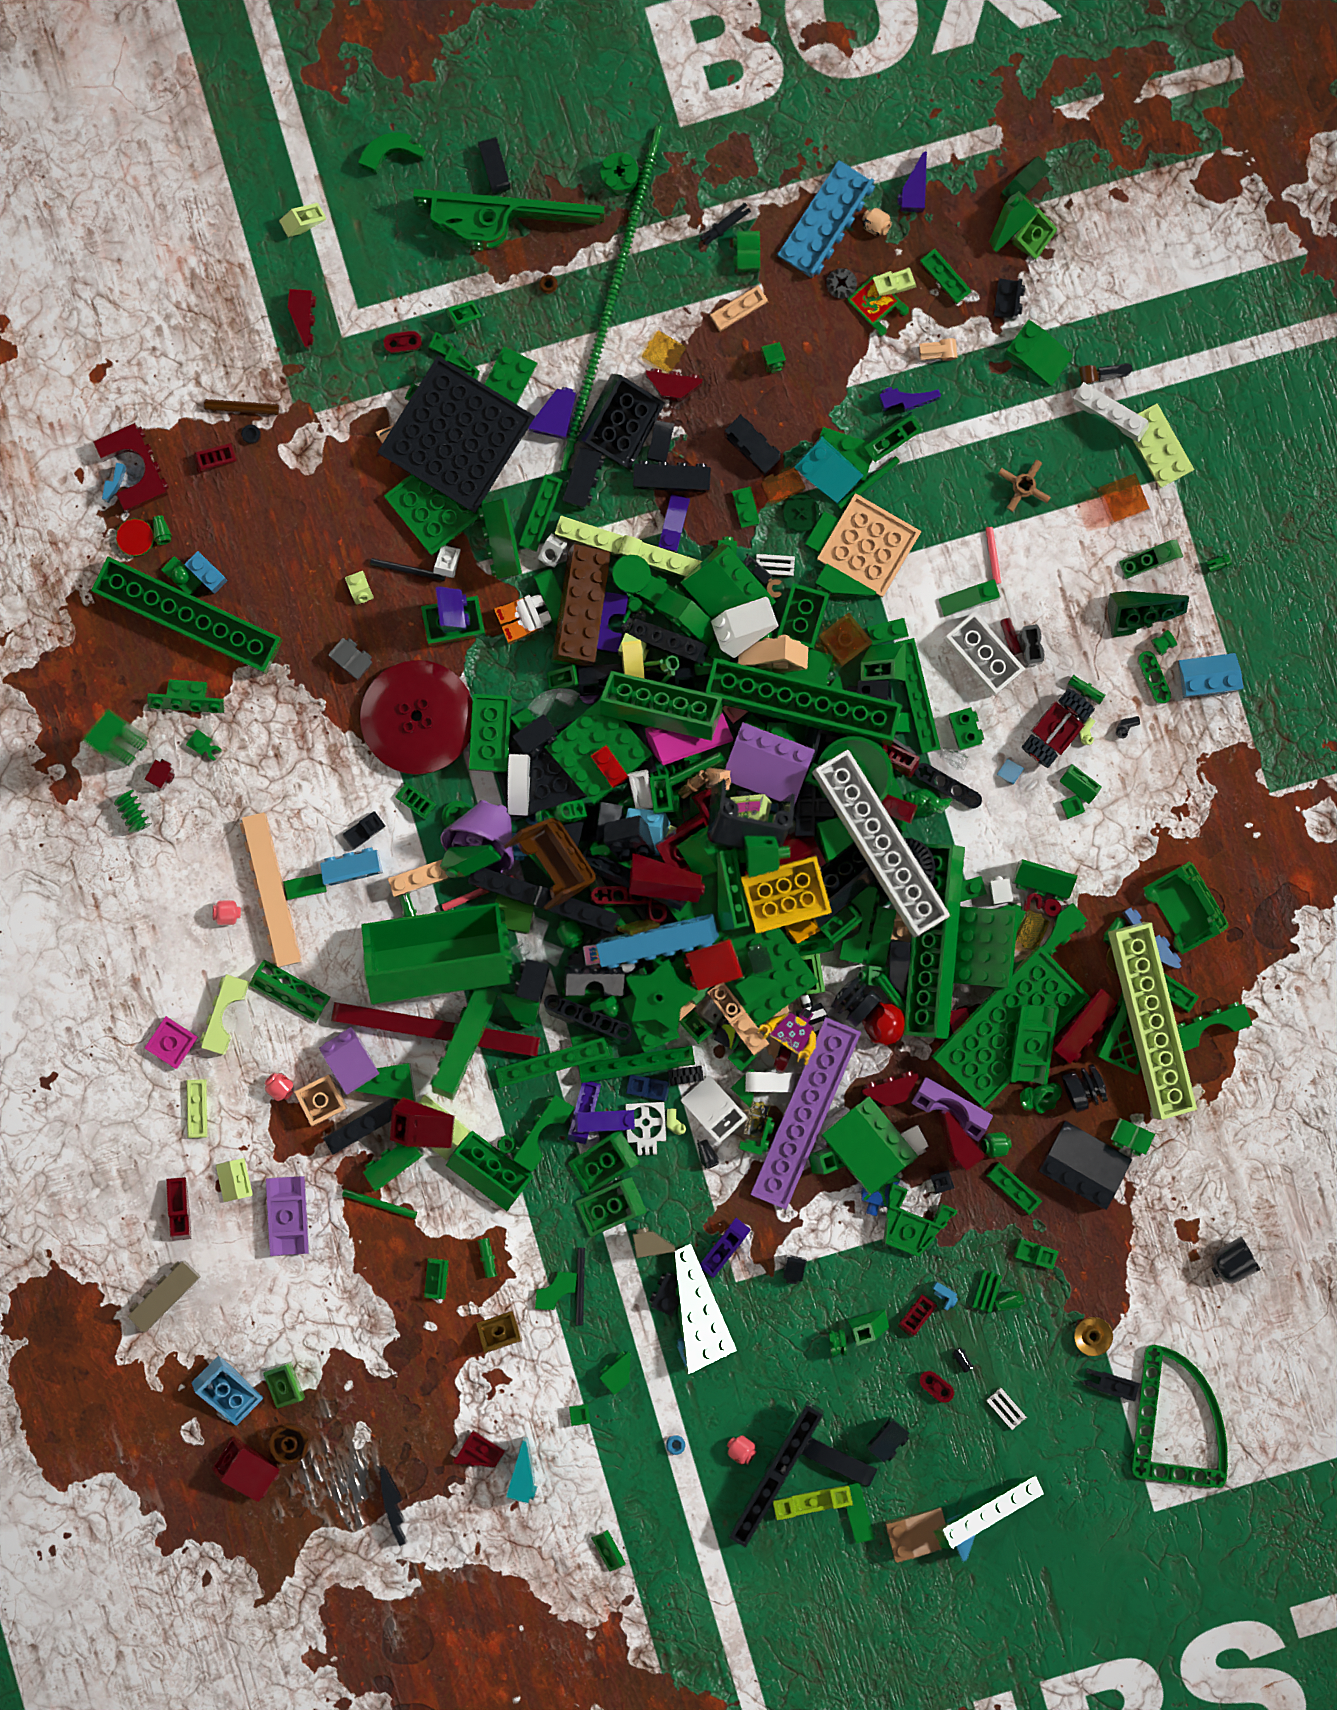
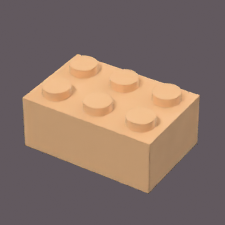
[738,635,808,674]

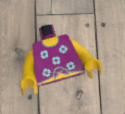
[757,1008,816,1065]

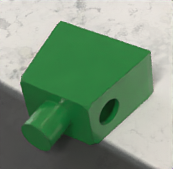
[744,836,790,878]

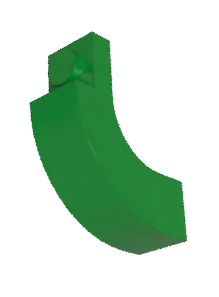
[358,132,427,174]

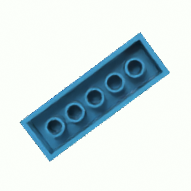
[596,914,719,969]

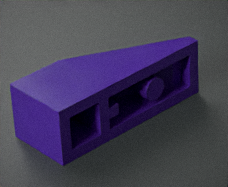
[897,152,927,212]
[658,494,690,553]
[575,1110,635,1132]
[700,1218,751,1278]

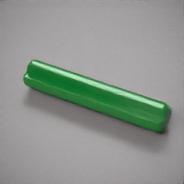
[875,974,906,1016]

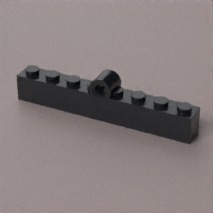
[468,868,621,935]
[729,1400,824,1548]

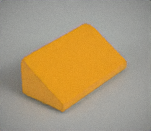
[784,919,827,944]

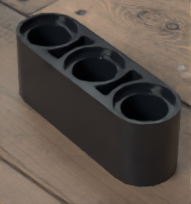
[478,137,511,194]

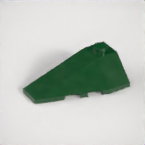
[1107,591,1189,637]

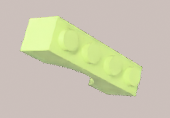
[200,974,250,1055]

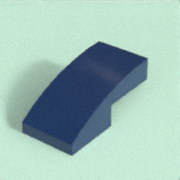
[626,1075,670,1101]

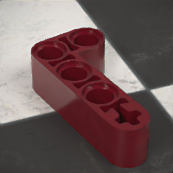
[588,886,667,925]

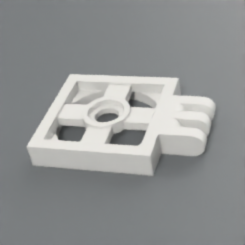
[626,1102,666,1156]

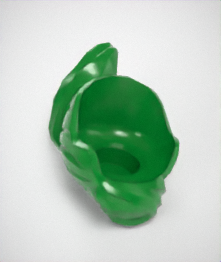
[904,789,952,817]
[1020,1082,1062,1114]

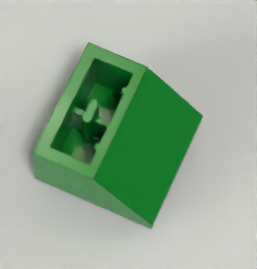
[861,643,906,683]

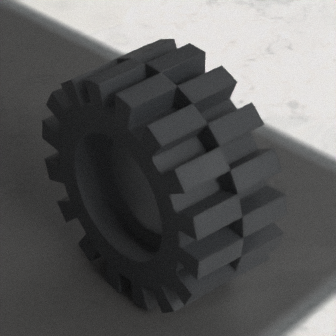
[667,1065,704,1086]

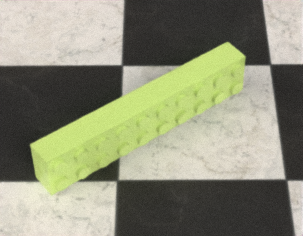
[1108,922,1197,1120]

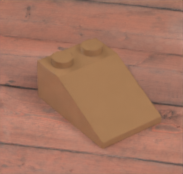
[885,1508,945,1562]

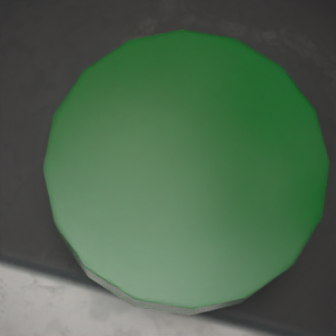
[612,554,651,594]

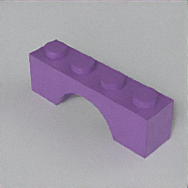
[912,1077,993,1142]

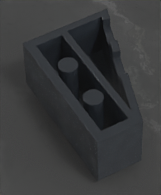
[724,414,781,476]

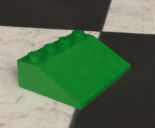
[478,498,522,579]
[680,543,776,619]
[821,1096,918,1195]

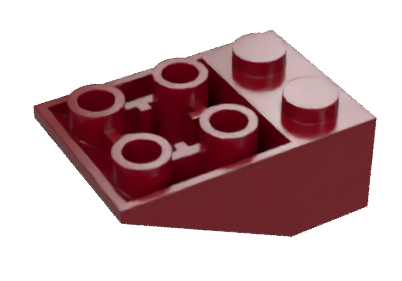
[390,1098,455,1148]

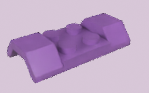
[266,1176,309,1256]

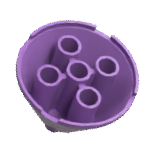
[440,800,514,873]

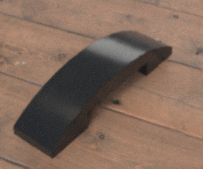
[801,1437,878,1487]

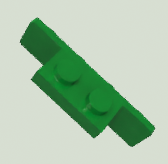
[147,679,225,713]

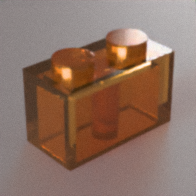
[761,466,806,506]

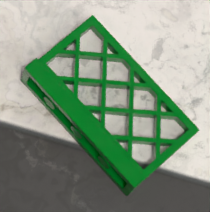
[1094,991,1141,1075]

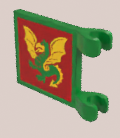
[847,274,909,337]

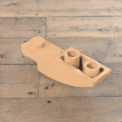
[707,983,769,1056]

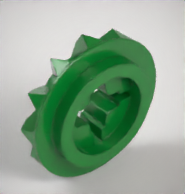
[442,801,471,827]

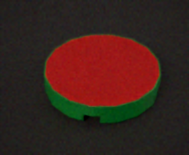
[116,518,154,557]

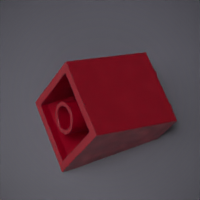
[212,1436,280,1503]

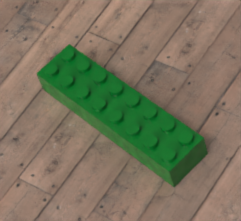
[83,709,148,768]

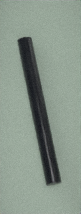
[370,558,446,581]
[576,1247,585,1325]

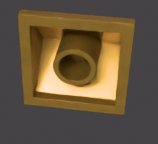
[476,1311,523,1353]

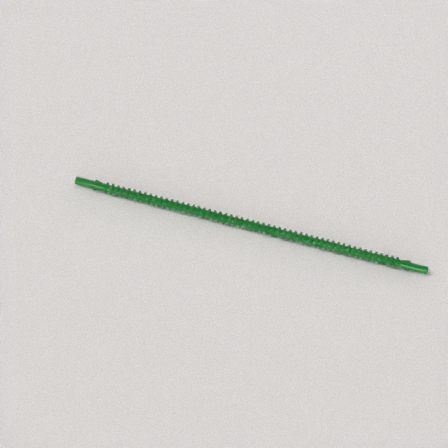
[560,126,663,472]

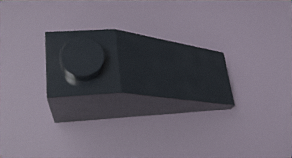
[888,942,910,1001]

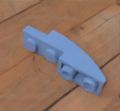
[1122,908,1181,969]

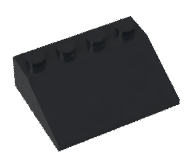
[576,373,665,470]
[1037,1121,1132,1210]

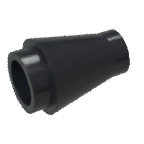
[697,1139,719,1169]

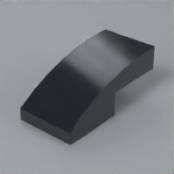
[647,420,674,462]
[342,811,386,851]

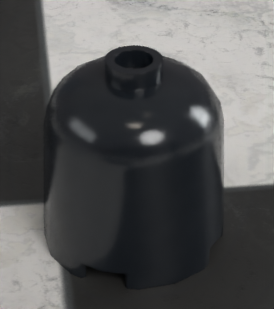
[1211,1236,1261,1284]

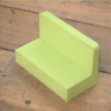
[216,1158,253,1202]

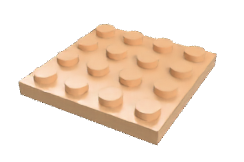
[817,493,921,598]

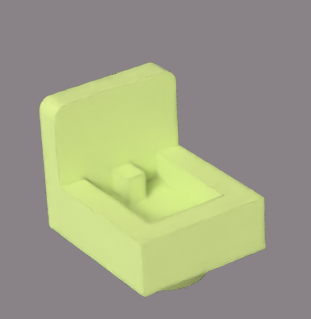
[345,571,374,605]

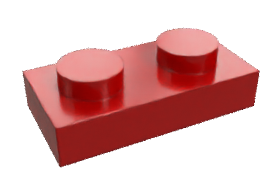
[591,745,629,788]

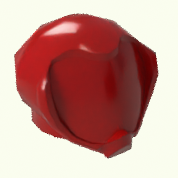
[862,1002,905,1046]

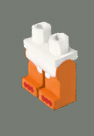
[494,595,552,644]

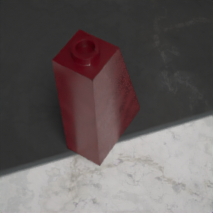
[629,854,705,903]

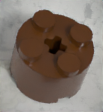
[270,1423,311,1465]

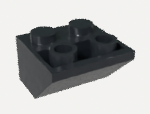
[604,815,655,862]

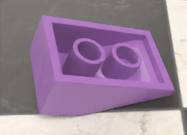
[319,1027,380,1095]

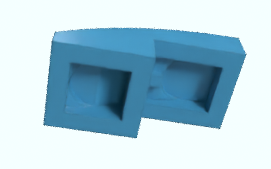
[102,463,126,503]

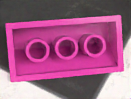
[645,713,733,765]

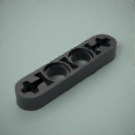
[914,763,982,809]

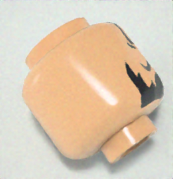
[862,208,892,236]

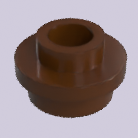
[539,275,558,294]

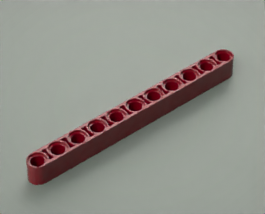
[331,1002,541,1056]

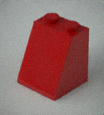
[683,938,743,991]

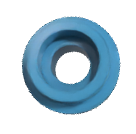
[666,1435,685,1455]

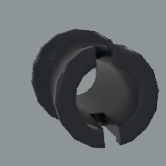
[952,1347,974,1373]

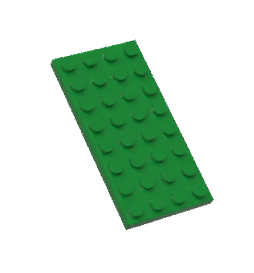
[667,871,819,1028]
[932,945,1090,1109]

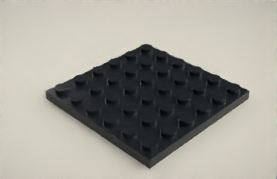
[377,356,535,514]

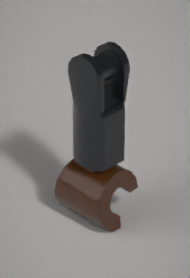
[1079,363,1133,385]

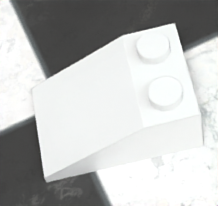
[711,597,778,658]

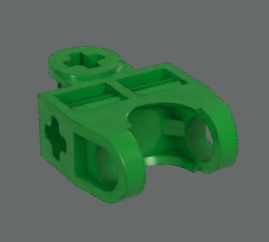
[536,800,587,824]

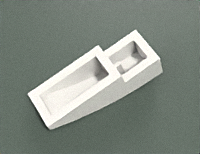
[508,754,530,816]

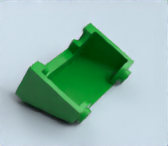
[1143,861,1228,955]

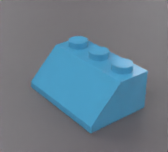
[1178,653,1243,698]
[320,847,383,887]

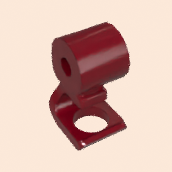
[1023,893,1061,917]

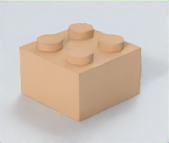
[295,1074,348,1126]

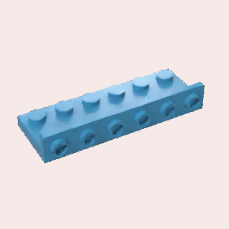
[777,160,875,278]

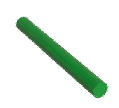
[837,456,900,510]
[342,1189,418,1219]

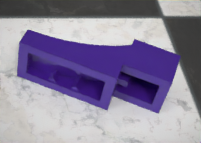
[879,387,941,412]
[567,1081,601,1145]

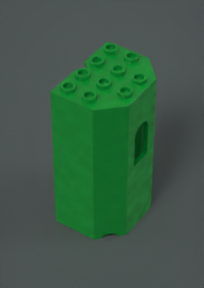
[361,903,514,1005]

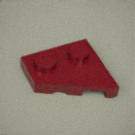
[453,1430,506,1468]

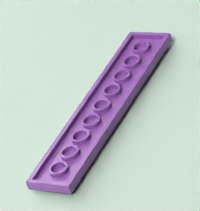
[751,1017,861,1209]

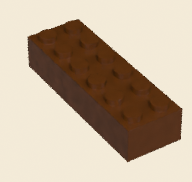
[552,544,611,667]

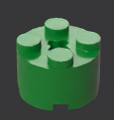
[600,152,639,195]

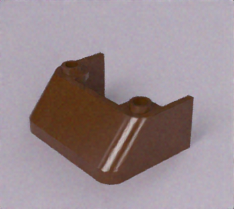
[504,818,596,910]

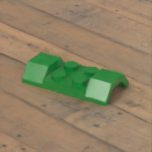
[1010,1004,1058,1085]

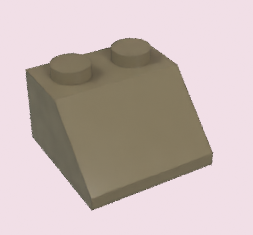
[633,1227,675,1258]

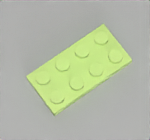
[1132,404,1194,489]

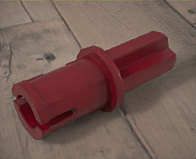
[1000,618,1023,655]

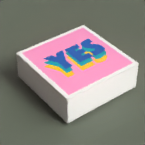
[583,945,601,966]

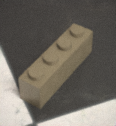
[128,1260,201,1333]

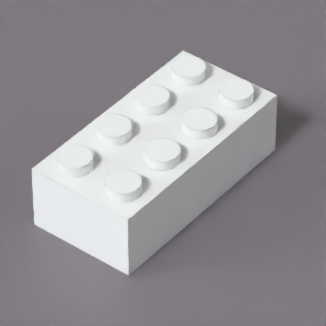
[944,611,1025,696]

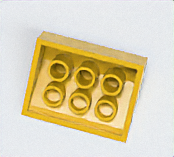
[741,856,832,933]

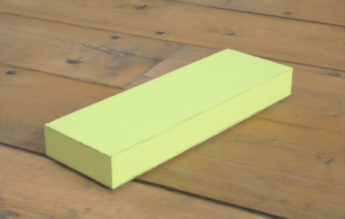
[187,1079,208,1138]

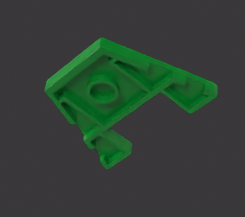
[405,332,480,401]
[883,1182,958,1257]

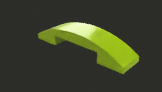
[773,1485,853,1520]

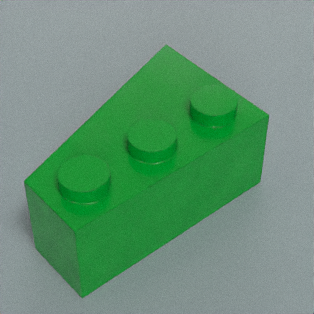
[654,589,716,648]

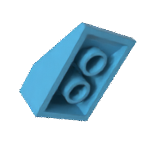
[192,1355,263,1426]

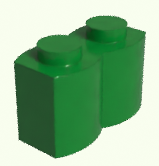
[733,231,760,272]
[1110,1118,1155,1157]

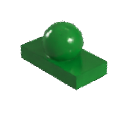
[161,556,203,595]
[590,990,626,1018]

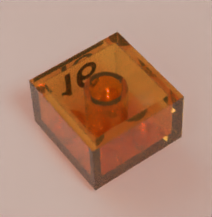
[1097,473,1150,526]
[818,612,873,668]

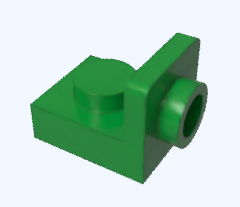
[858,966,889,986]

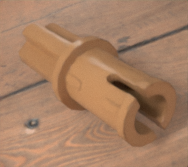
[678,770,710,798]

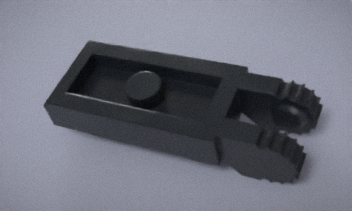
[1083,1368,1140,1402]

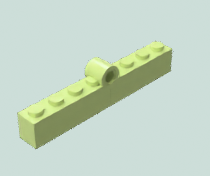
[555,516,702,579]

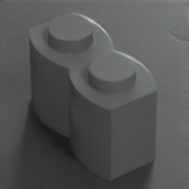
[1020,624,1045,667]
[328,638,373,681]

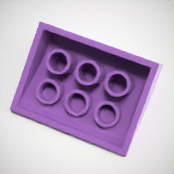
[725,723,815,805]

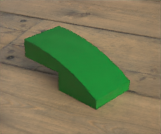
[283,873,327,900]
[1013,1238,1059,1270]

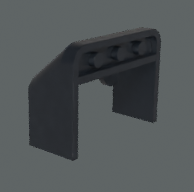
[707,779,795,851]

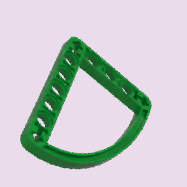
[1131,1344,1228,1488]

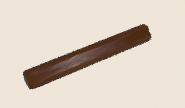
[204,399,280,415]

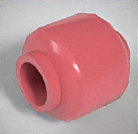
[213,900,241,925]
[264,1073,293,1101]
[727,1435,757,1465]

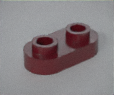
[384,331,422,354]
[773,1046,792,1074]
[919,1370,954,1403]

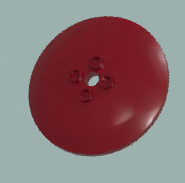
[360,660,473,775]

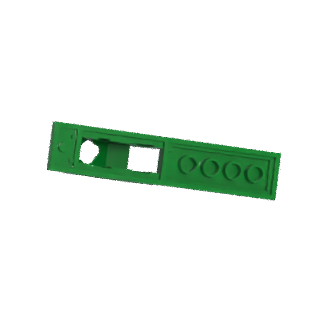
[413,189,605,252]

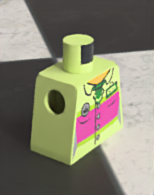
[730,794,772,822]

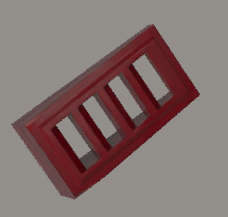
[193,443,237,473]
[882,744,920,778]
[897,1294,937,1338]

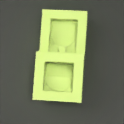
[873,268,916,296]

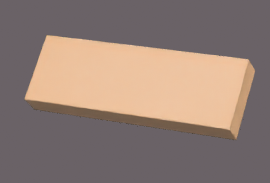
[710,285,768,332]

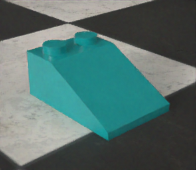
[794,436,864,503]
[506,1437,538,1504]

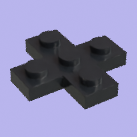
[777,779,836,837]

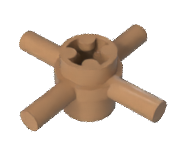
[998,460,1051,512]

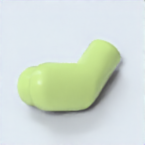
[1079,717,1096,745]
[666,1109,686,1135]

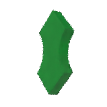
[535,1271,577,1310]

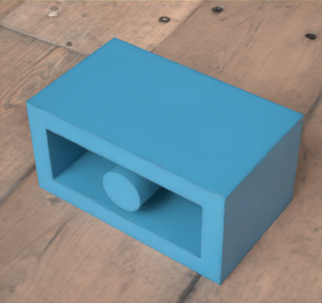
[184,551,228,594]

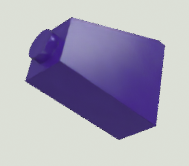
[528,387,576,440]

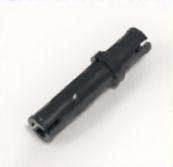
[699,202,751,247]

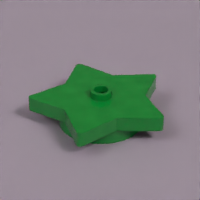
[626,959,699,1031]

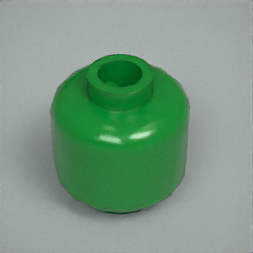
[556,919,585,948]
[981,1132,1012,1158]

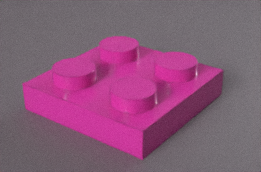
[145,1016,199,1069]

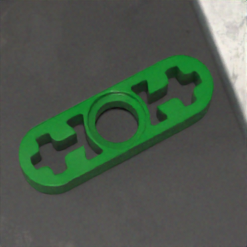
[1138,651,1171,704]

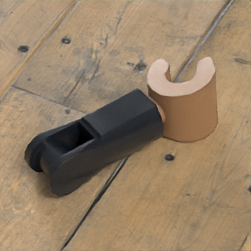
[741,554,782,597]

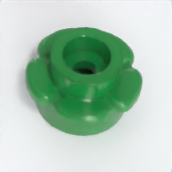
[497,1135,516,1154]

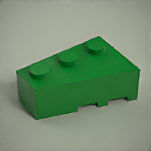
[354,1063,416,1101]

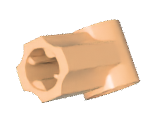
[919,338,958,361]

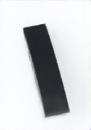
[380,1465,408,1547]

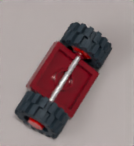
[1022,688,1095,768]

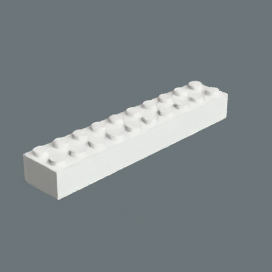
[812,750,950,938]

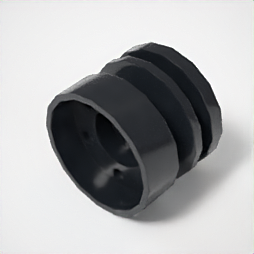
[831,977,882,1028]
[1062,1064,1108,1113]

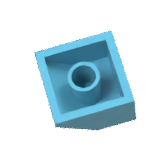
[626,808,670,856]

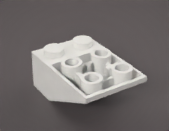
[681,1075,748,1144]

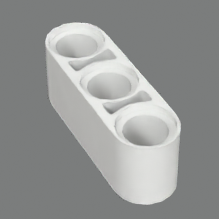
[746,1072,795,1092]

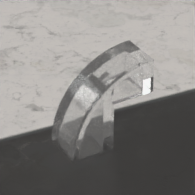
[528,688,580,716]
[532,917,564,967]

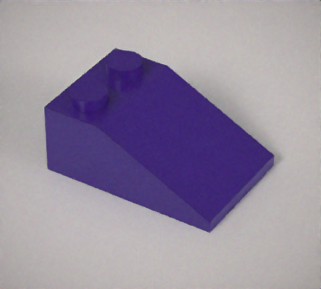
[436,587,470,633]

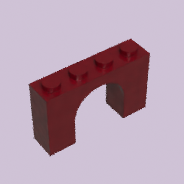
[93,423,169,513]

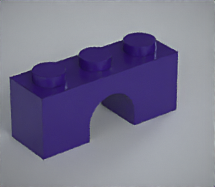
[597,592,628,654]

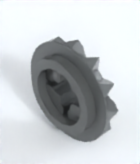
[826,268,857,299]

